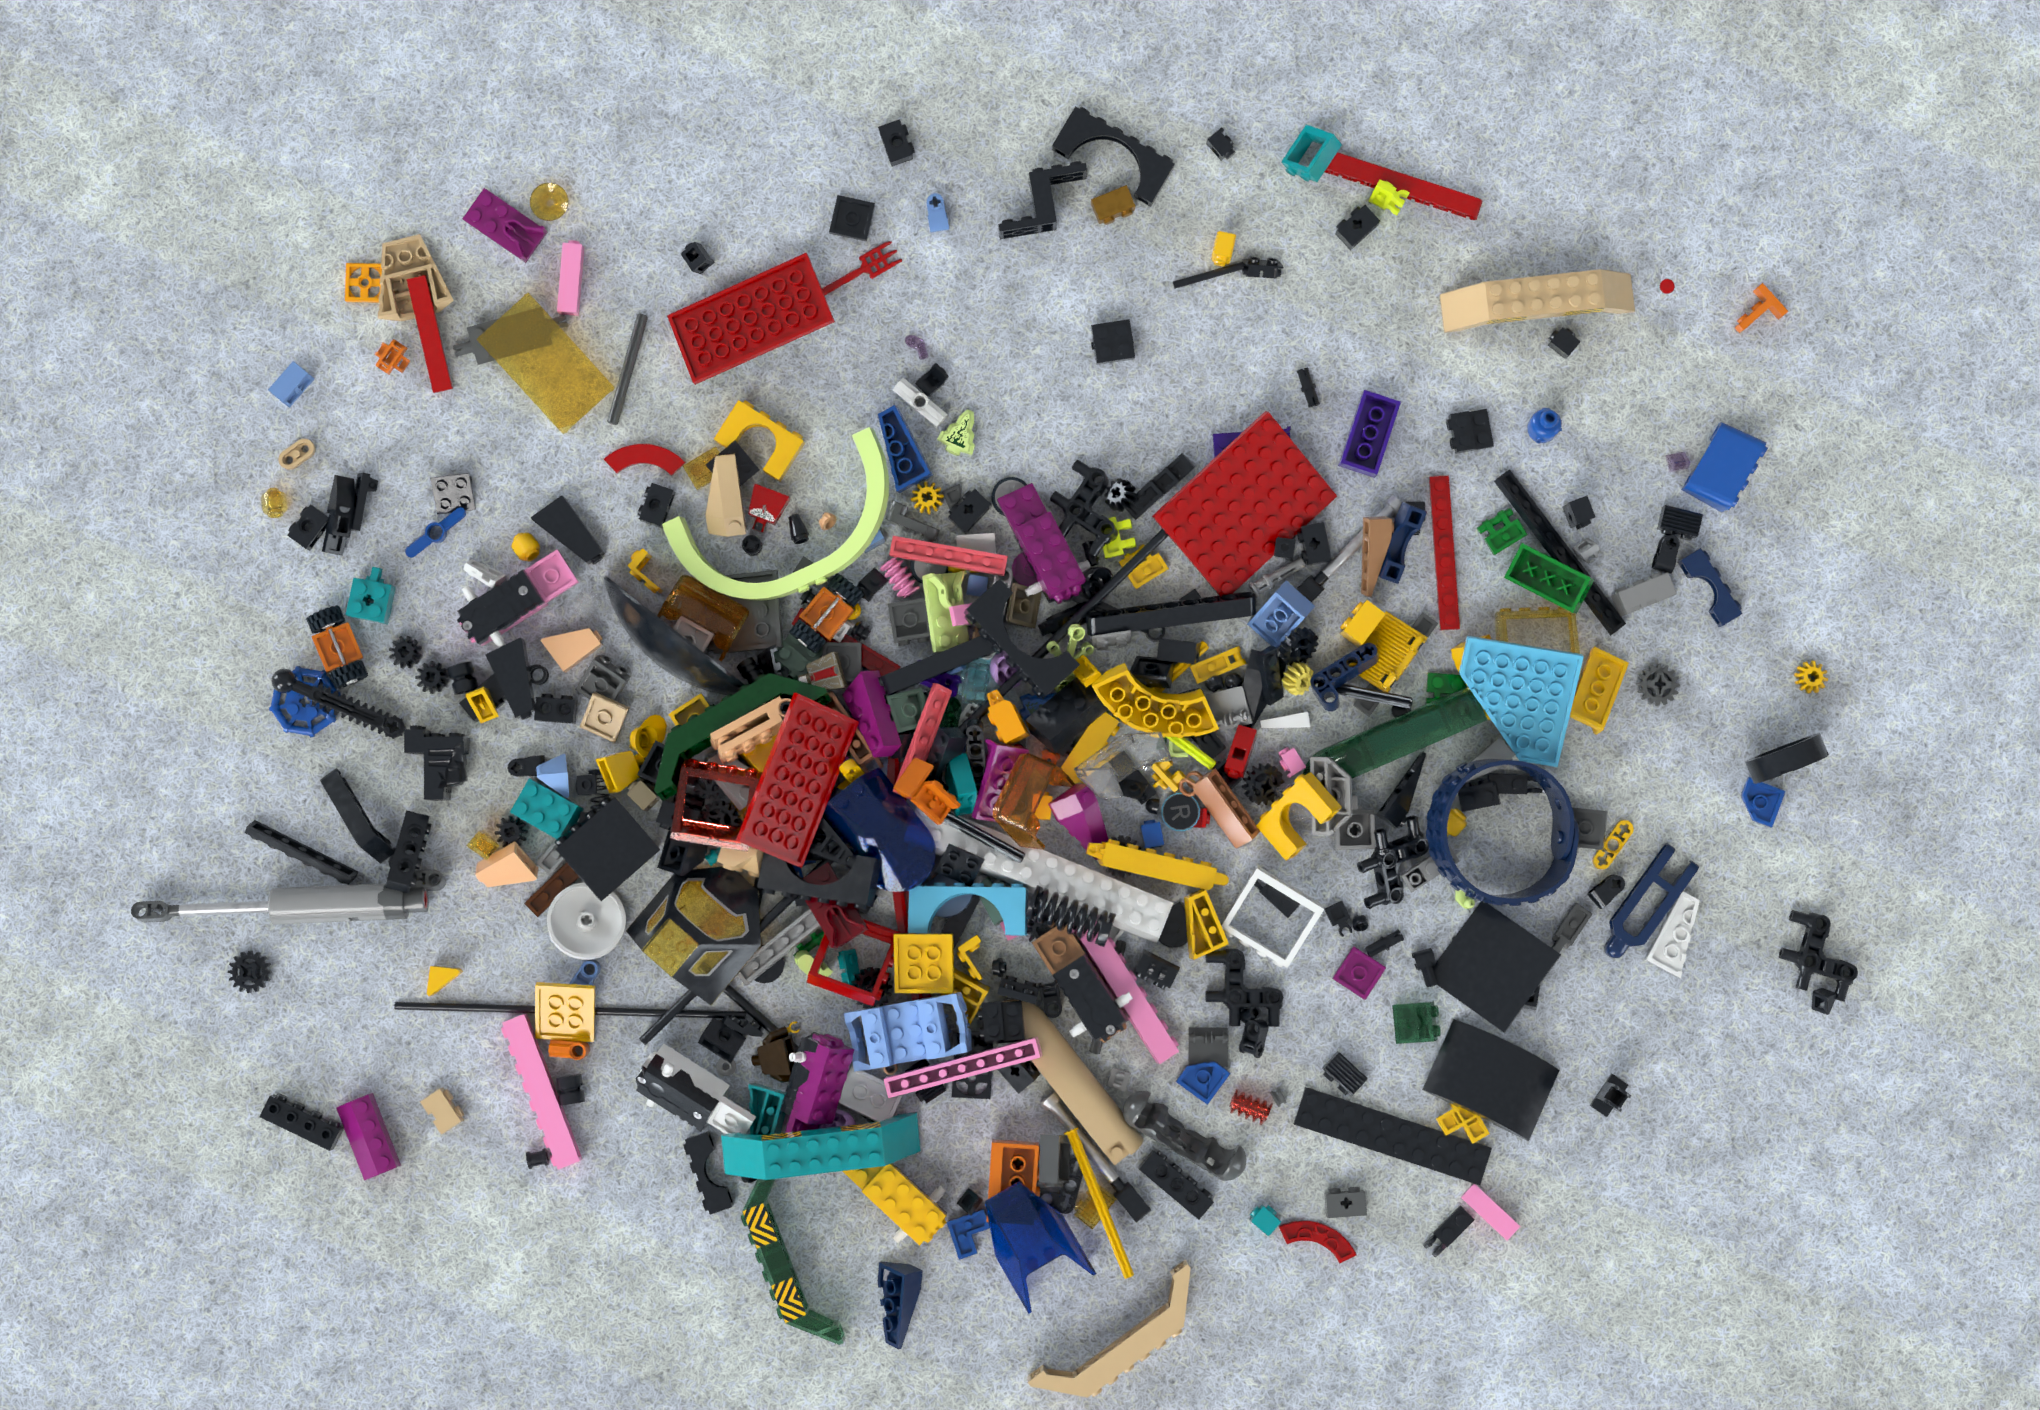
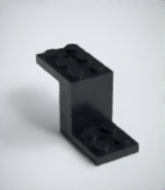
[998,161,1087,240]

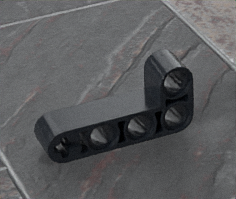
[966,718,986,795]

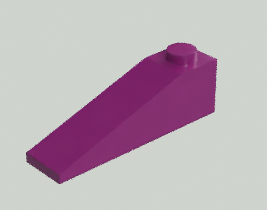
[1048,783,1109,860]

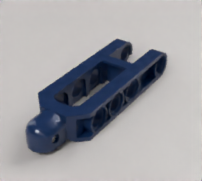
[1604,843,1699,958]

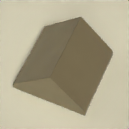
[1006,583,1042,629]

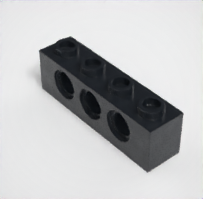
[386,810,432,893]
[1138,1150,1214,1220]

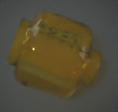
[261,488,288,518]

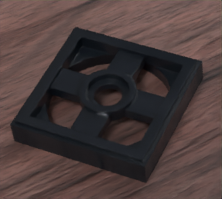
[951,1058,992,1099]

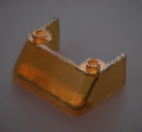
[657,575,749,662]
[993,753,1075,850]

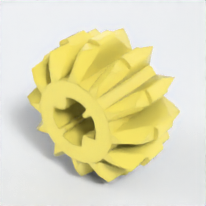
[1281,662,1314,696]

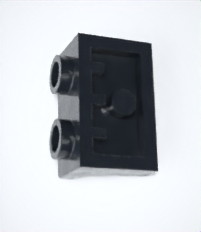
[1458,779,1501,812]

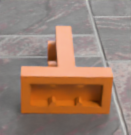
[1735,283,1789,333]

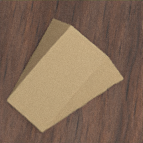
[378,234,454,321]

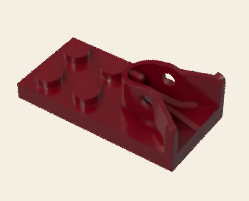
[802,862,868,950]

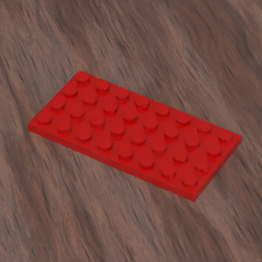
[667,252,835,385]
[736,693,859,868]

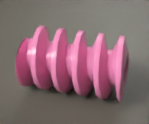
[880,557,920,599]

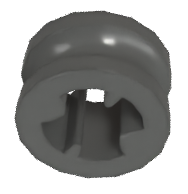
[1270,1087,1287,1107]

